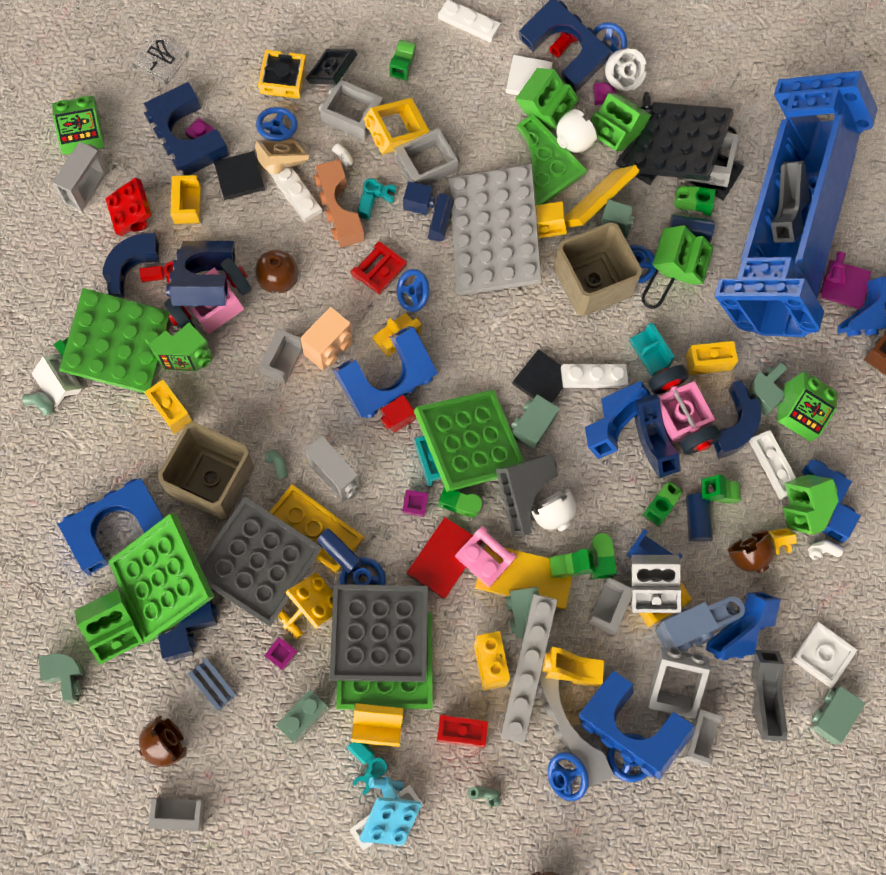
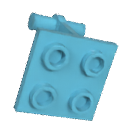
[359,777,422,845]

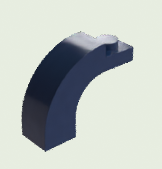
[102,233,159,299]
[713,380,761,459]
[634,394,681,478]

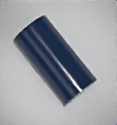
[427,193,454,241]
[669,214,715,243]
[686,493,713,541]
[317,528,363,575]

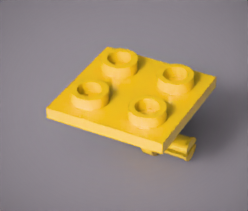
[277,572,333,640]

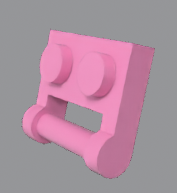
[455,526,517,588]

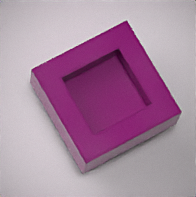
[593,83,615,105]
[185,118,215,140]
[402,490,429,517]
[264,637,298,671]

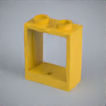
[364,97,430,155]
[474,631,510,691]

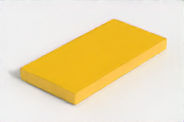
[564,165,639,228]
[270,484,364,574]
[475,543,572,610]

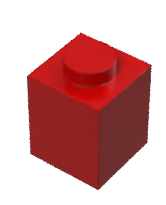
[380,395,416,433]

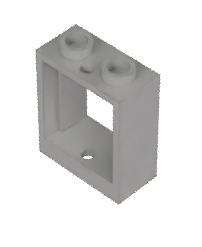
[319,79,383,141]
[394,128,460,185]
[686,132,739,187]
[52,142,108,212]
[304,436,360,502]
[647,647,710,719]

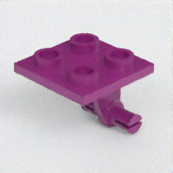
[820,251,871,309]

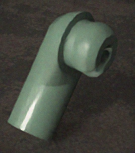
[22,393,54,415]
[264,449,288,479]
[468,786,501,807]

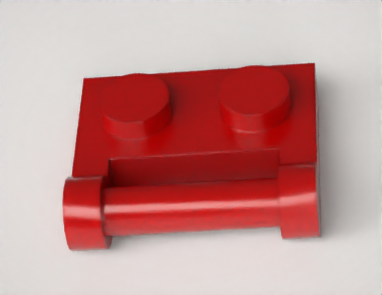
[350,242,407,295]

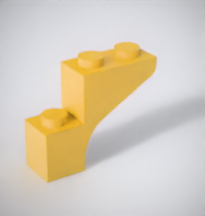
[542,647,604,687]

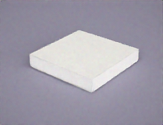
[506,55,553,95]
[791,621,857,688]

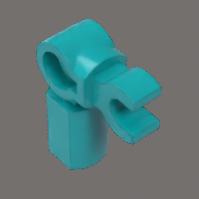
[357,178,397,220]
[347,742,388,795]

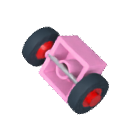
[164,258,252,334]
[649,365,721,454]

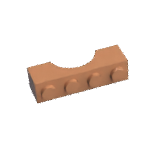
[313,159,364,248]

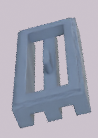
[188,658,237,711]

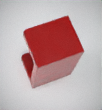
[436,715,488,748]

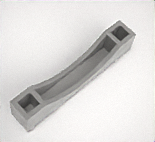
[500,593,557,743]
[536,641,614,788]

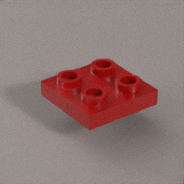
[105,177,152,236]

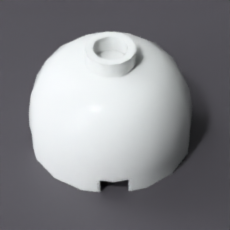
[605,48,646,91]
[556,109,597,153]
[531,489,577,531]

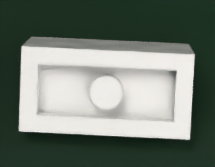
[32,354,83,408]

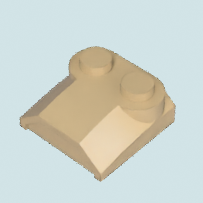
[255,139,309,174]

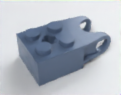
[655,597,745,652]

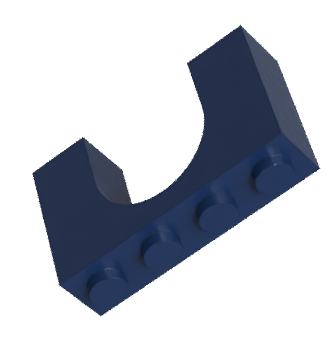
[519,0,611,92]
[144,82,229,176]
[166,241,236,306]

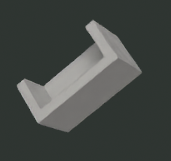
[259,329,303,384]
[588,578,632,635]
[682,709,723,766]
[148,797,205,831]

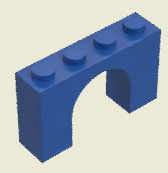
[332,326,438,418]
[57,478,164,576]
[579,670,694,780]

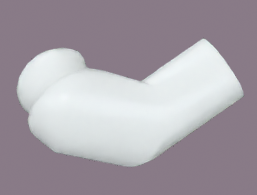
[332,143,353,168]
[808,539,844,560]

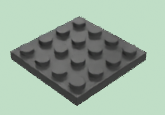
[199,496,323,627]
[330,584,428,682]

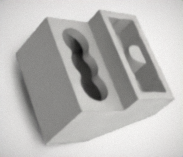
[631,555,681,613]

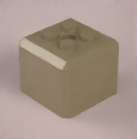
[554,222,642,316]
[158,422,255,520]

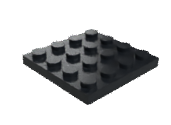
[627,102,734,181]

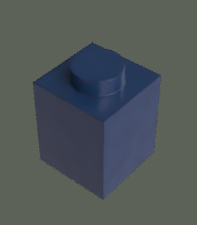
[403,181,436,215]

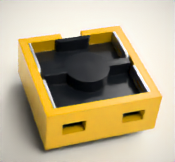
[258,50,307,99]

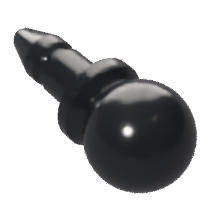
[641,91,654,121]

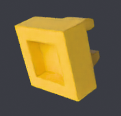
[768,528,797,555]

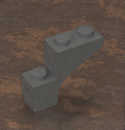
[771,161,810,242]
[751,650,787,741]

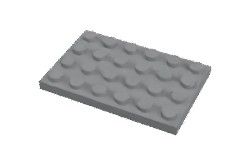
[450,164,543,296]

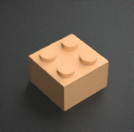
[300,307,352,371]

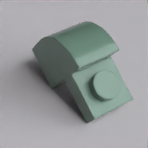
[749,363,787,416]
[39,653,86,703]

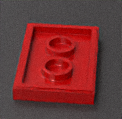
[406,517,483,600]

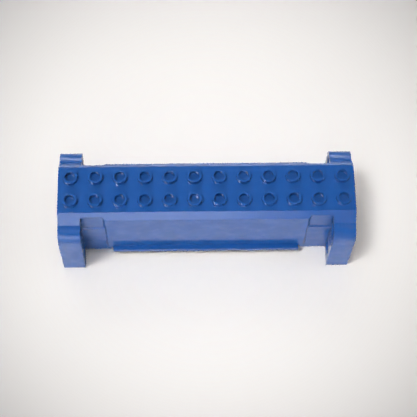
[714,71,878,337]

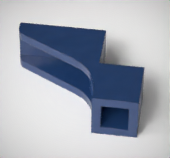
[158,589,220,662]

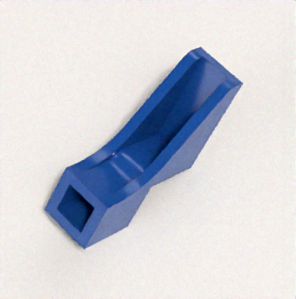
[837,277,886,337]
[585,381,651,459]
[802,459,861,544]
[705,592,781,660]

